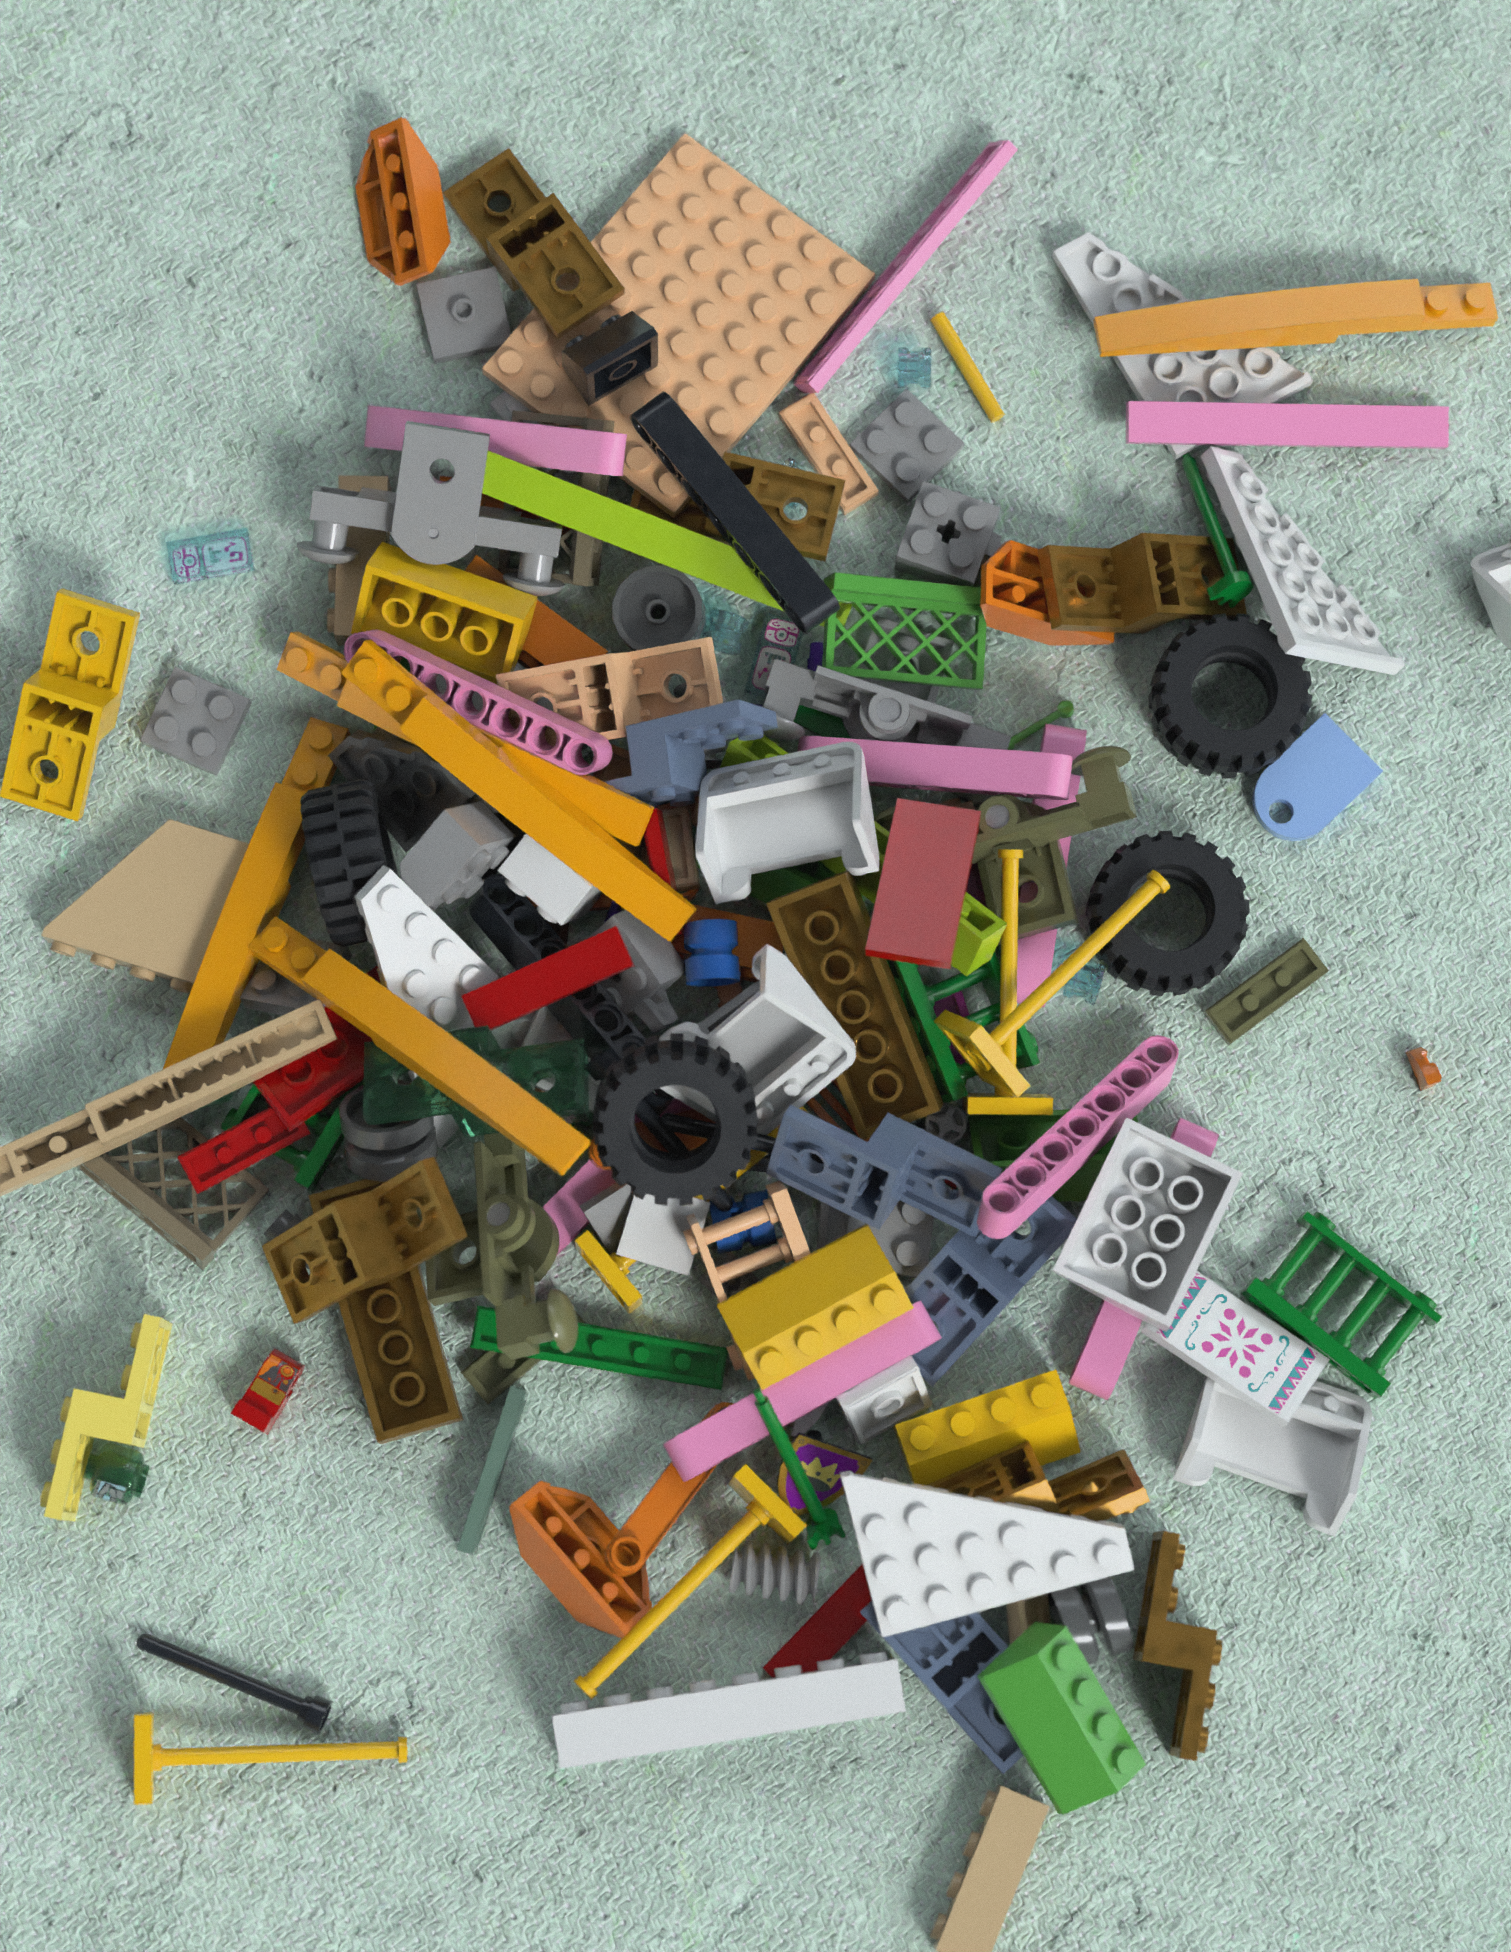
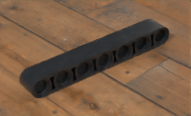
[630,391,840,634]
[469,874,675,1116]

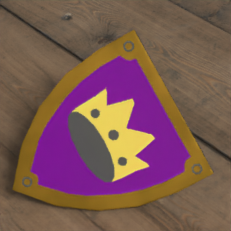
[777,1430,873,1516]

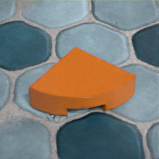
[1406,1047,1442,1091]

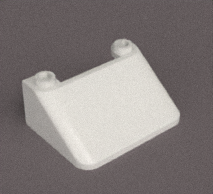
[695,742,879,904]
[659,944,856,1135]
[1173,1376,1373,1537]

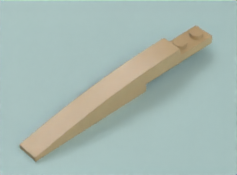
[0,999,337,1197]

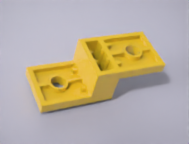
[0,588,140,822]

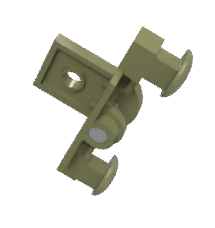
[874,746,1137,945]
[426,1096,578,1360]

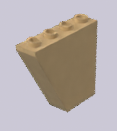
[41,819,249,994]

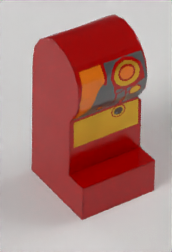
[231,1348,305,1435]

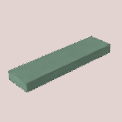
[457,1386,528,1555]

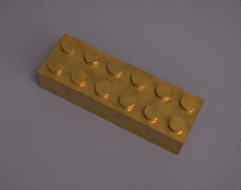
[767,870,944,1140]
[309,1179,463,1444]

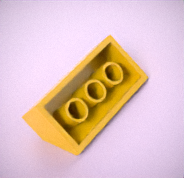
[351,542,538,685]
[716,1224,914,1390]
[893,1369,1081,1485]

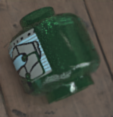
[83,1443,150,1505]

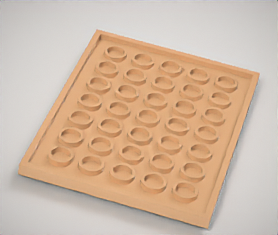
[482,133,875,518]

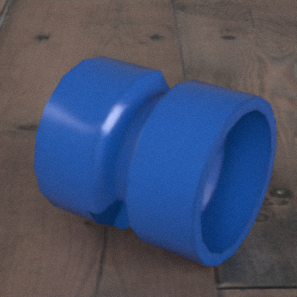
[683,919,740,987]
[709,1190,777,1254]

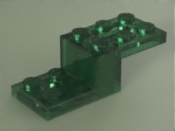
[363,1025,589,1137]

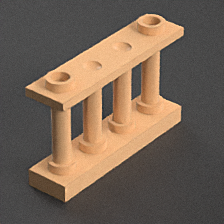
[683,1180,811,1381]

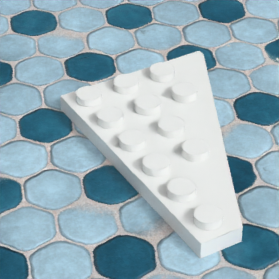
[1052,232,1313,460]
[1201,446,1405,675]
[355,865,536,1148]
[840,1471,1135,1638]

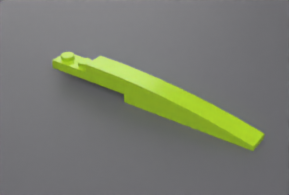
[482,450,852,632]

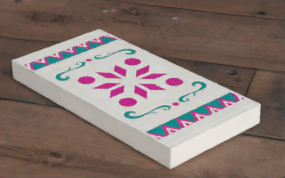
[1142,1271,1330,1428]

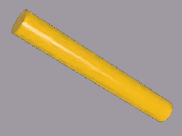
[930,312,1005,423]

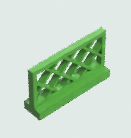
[822,572,987,690]

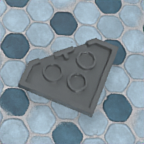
[328,729,476,852]

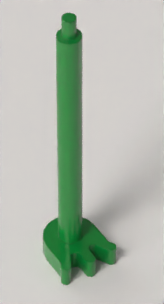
[1182,452,1254,608]
[753,1388,846,1550]

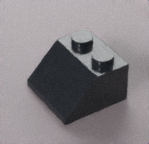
[562,311,658,406]

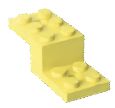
[40,1314,173,1522]

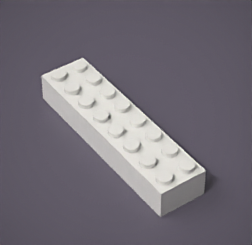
[552,1651,906,1769]

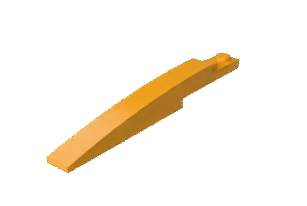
[1093,279,1498,357]
[276,631,654,846]
[341,639,697,942]
[162,717,351,1070]
[248,916,590,1176]

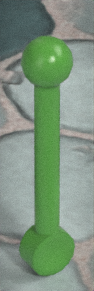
[1007,700,1074,750]

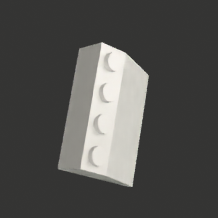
[1052,1117,1243,1332]

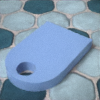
[1252,713,1383,841]

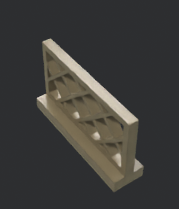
[498,410,615,587]
[76,1117,269,1270]

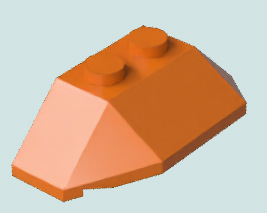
[355,117,451,286]
[980,540,1114,646]
[509,1480,652,1639]

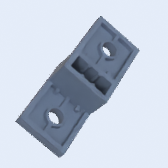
[605,699,778,809]
[766,1105,1003,1237]
[905,1185,1077,1387]
[860,1601,1024,1774]

